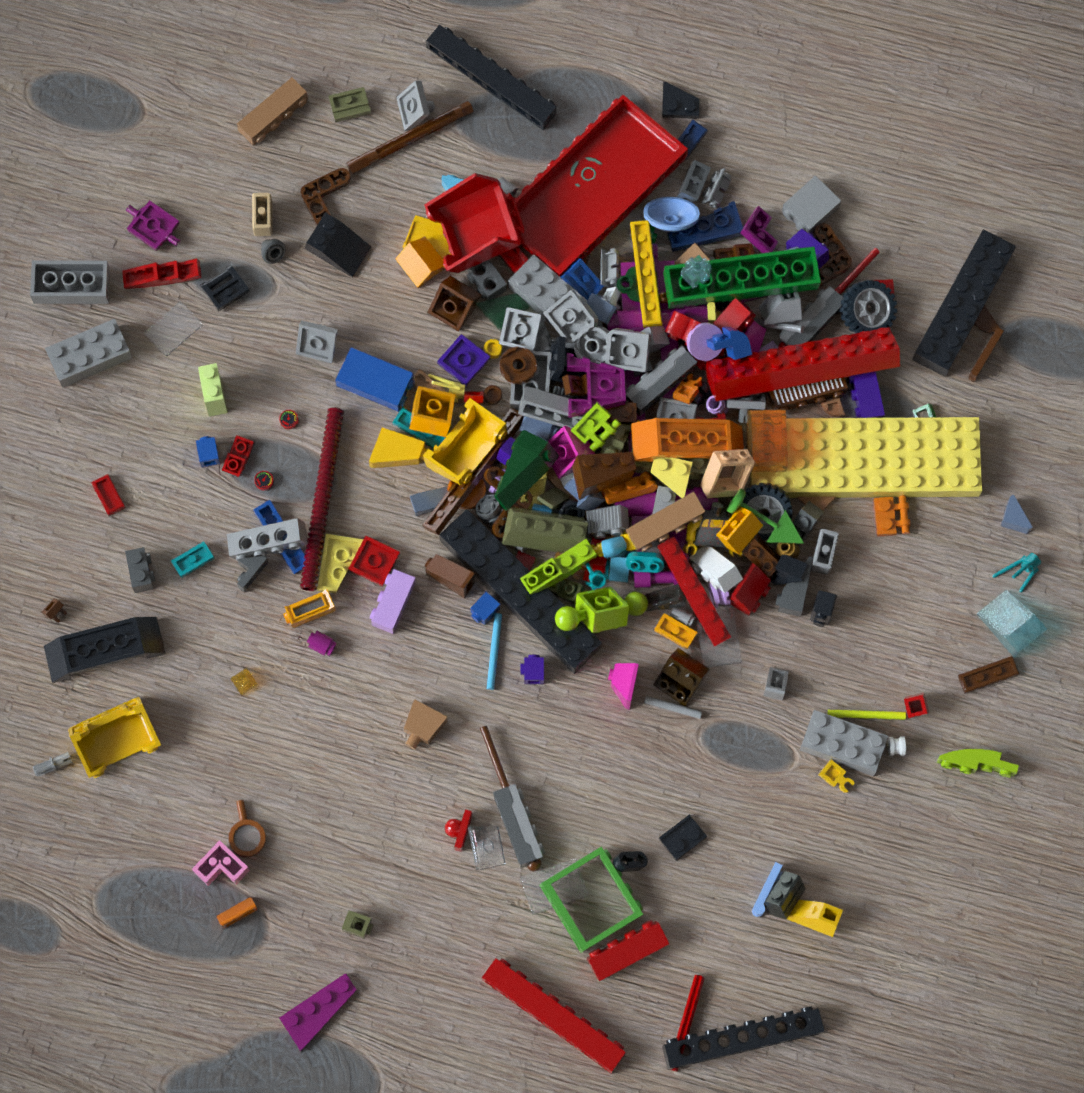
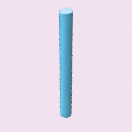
[487,613,502,690]

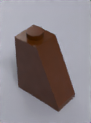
[425,554,475,598]

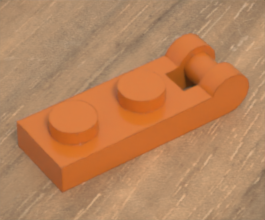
[601,471,658,505]

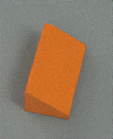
[217,897,257,929]

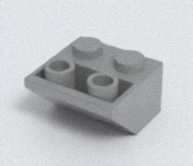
[759,292,802,326]

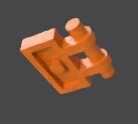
[873,496,911,536]

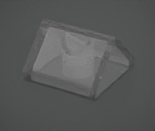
[468,826,506,870]

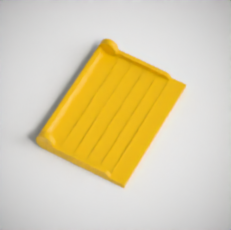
[403,215,451,259]

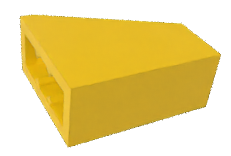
[369,427,427,468]

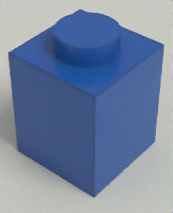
[196,436,220,468]
[470,592,500,625]

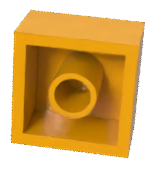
[409,386,455,437]

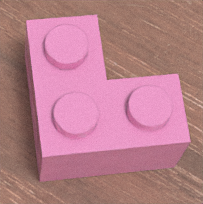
[192,840,250,886]

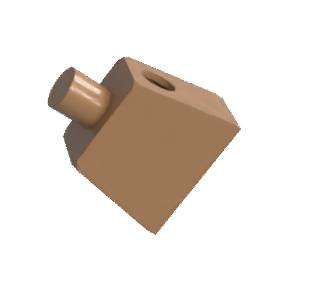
[404,700,448,750]

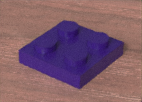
[437,334,490,386]

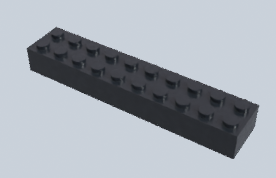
[439,509,602,674]

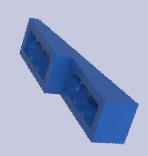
[253,500,305,574]

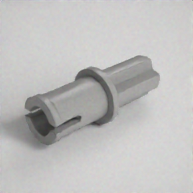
[33,752,73,776]

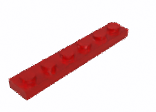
[657,536,731,647]

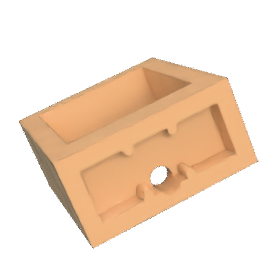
[700,449,755,498]

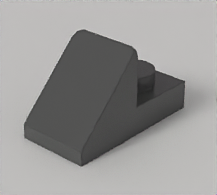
[237,556,268,593]

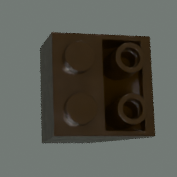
[653,648,710,706]

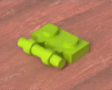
[571,402,621,452]

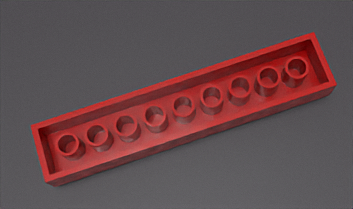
[705,327,900,401]

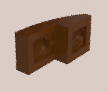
[713,243,754,259]
[562,374,588,396]

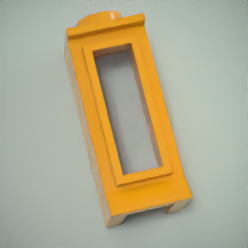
[283,589,336,628]

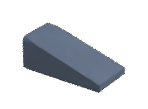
[410,487,448,516]

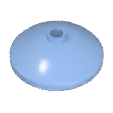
[643,197,700,232]

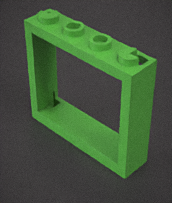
[539,846,643,953]

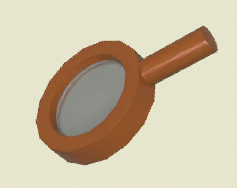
[229,800,266,857]

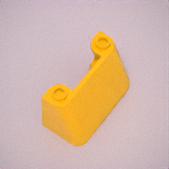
[423,398,508,485]
[68,697,161,778]

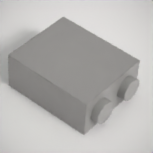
[782,176,841,233]

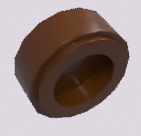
[484,385,502,405]

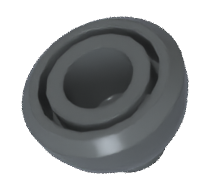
[261,239,286,264]

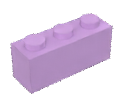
[370,569,416,634]

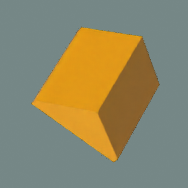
[395,237,445,288]

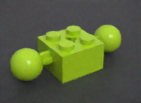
[555,586,648,633]

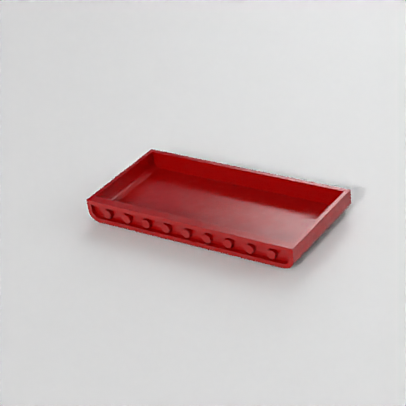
[514,95,688,277]

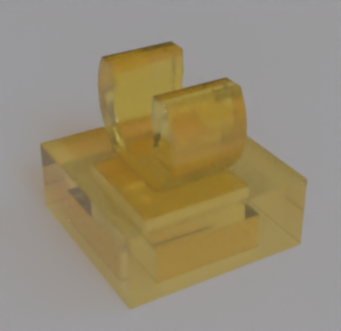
[230,668,258,696]

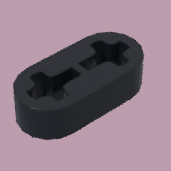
[613,851,648,872]

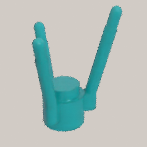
[992,553,1041,592]
[584,560,610,590]

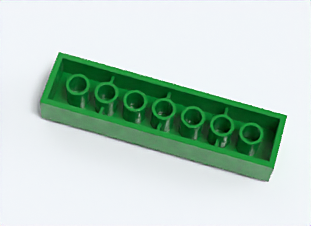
[663,247,821,309]

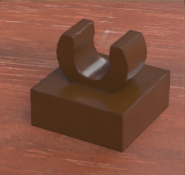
[41,598,67,623]

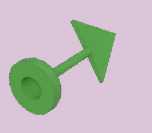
[727,488,804,544]

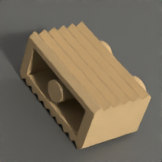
[252,193,273,236]

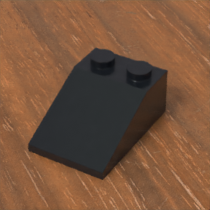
[304,212,372,278]

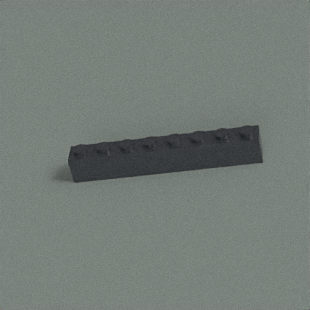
[426,24,557,130]

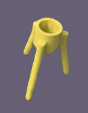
[428,374,465,403]

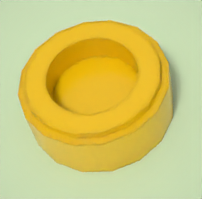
[484,339,502,359]

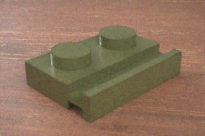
[328,87,371,123]

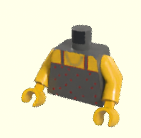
[683,502,742,557]

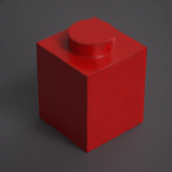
[904,692,929,718]

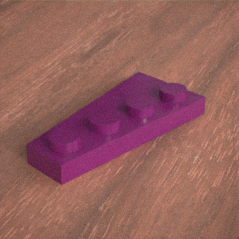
[279,973,357,1051]

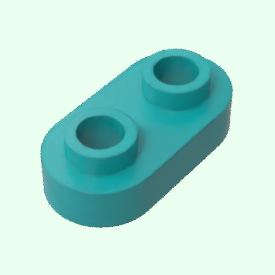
[626,552,665,573]

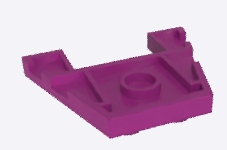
[566,353,626,418]

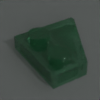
[477,293,529,332]

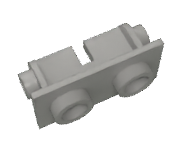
[702,168,731,208]
[600,248,620,288]

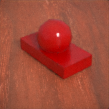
[444,809,473,852]

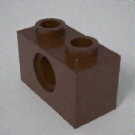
[742,534,780,578]

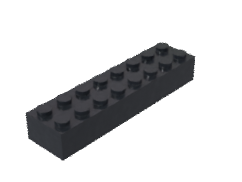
[912,229,1016,377]

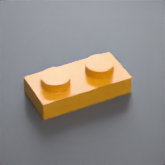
[654,613,697,650]

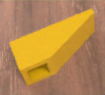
[787,900,843,937]

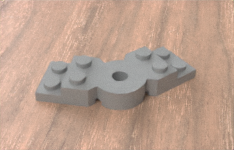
[543,289,651,372]

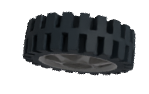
[840,280,897,334]
[736,483,793,541]

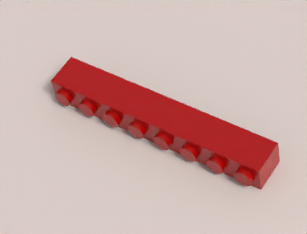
[482,958,626,1074]

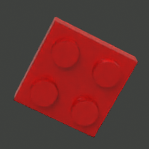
[348,536,400,587]

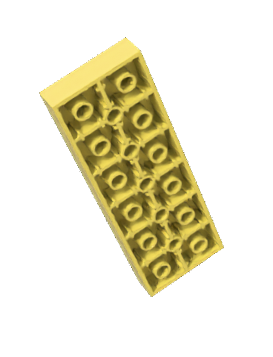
[749,417,982,498]

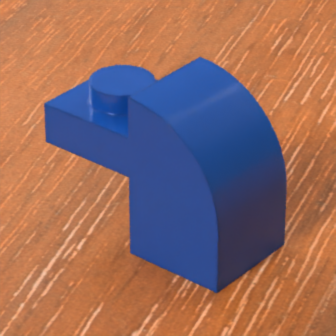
[706,327,752,360]

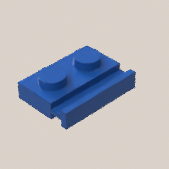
[560,258,604,301]

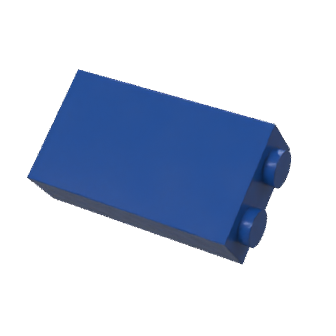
[335,347,415,412]

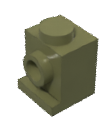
[342,910,374,939]

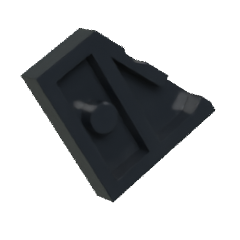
[662,82,700,119]

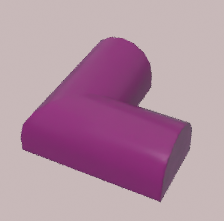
[740,206,778,253]

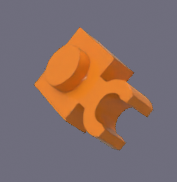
[673,374,702,405]

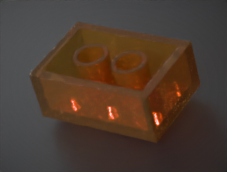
[746,410,788,472]

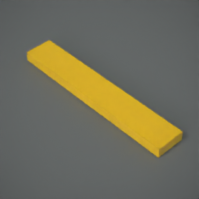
[630,220,662,328]

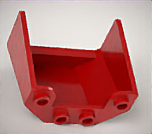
[424,173,525,273]

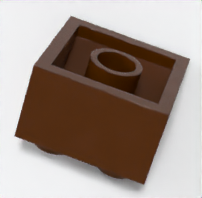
[427,275,481,332]

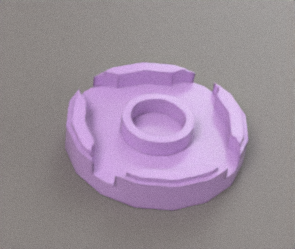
[687,322,723,361]

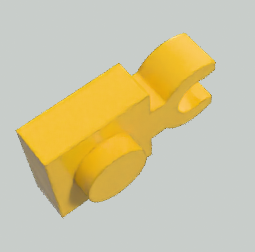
[818,759,855,793]

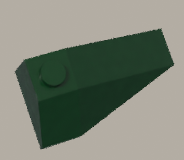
[494,430,559,511]

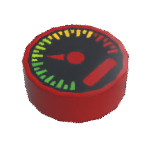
[279,410,299,430]
[254,471,274,491]

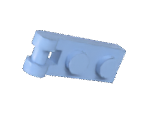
[752,862,783,917]

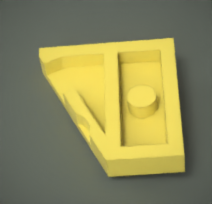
[651,457,693,498]

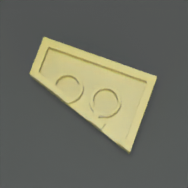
[317,534,363,594]

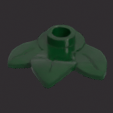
[616,266,640,302]

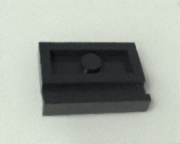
[658,814,707,861]

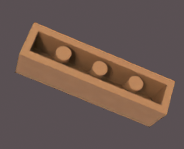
[237,77,308,146]
[626,492,705,552]

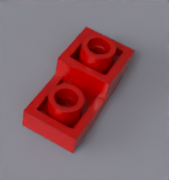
[222,435,255,477]

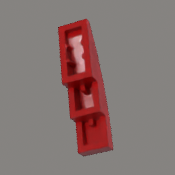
[122,258,202,289]

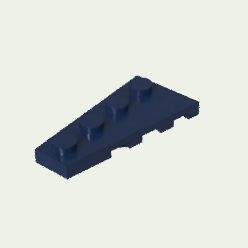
[667,200,743,252]

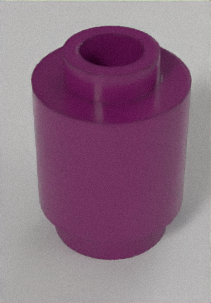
[307,630,337,656]

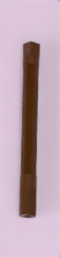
[346,101,474,174]

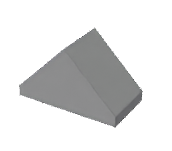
[763,667,789,700]

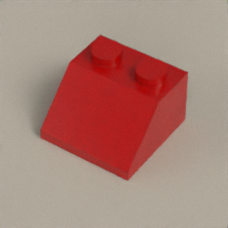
[730,563,771,616]

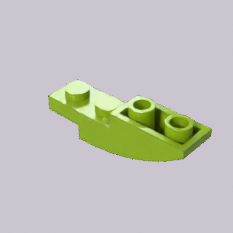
[520,539,597,595]
[937,749,1019,778]

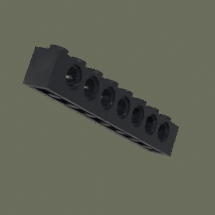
[662,1006,825,1070]

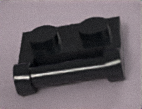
[200,264,250,312]

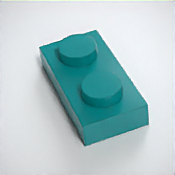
[171,541,214,578]

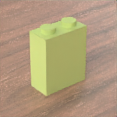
[198,363,228,417]

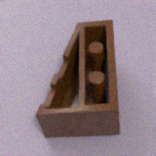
[572,452,636,500]

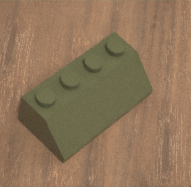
[502,507,588,553]

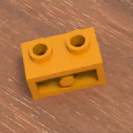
[716,506,763,554]

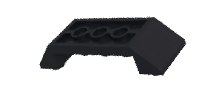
[43,617,166,683]

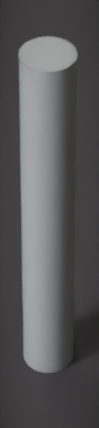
[754,318,804,333]
[644,696,702,719]

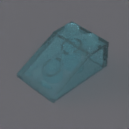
[977,590,1047,658]

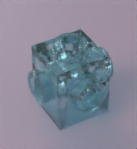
[681,255,712,289]

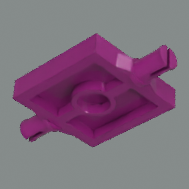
[126,200,181,251]

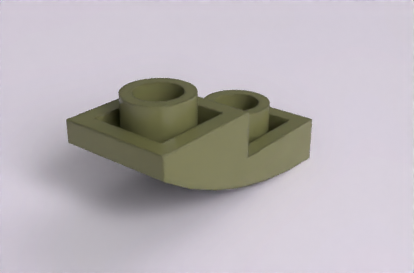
[547,578,584,604]

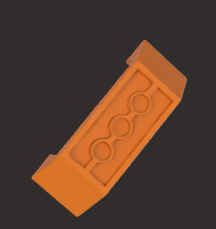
[631,418,744,462]

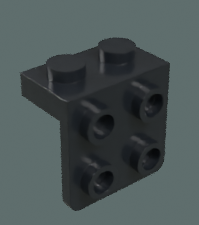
[549,336,587,382]

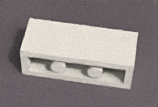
[689,546,743,593]

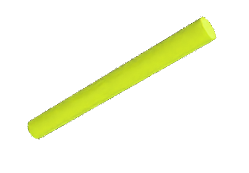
[827,709,906,720]

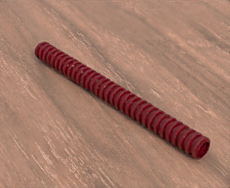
[300,407,344,591]

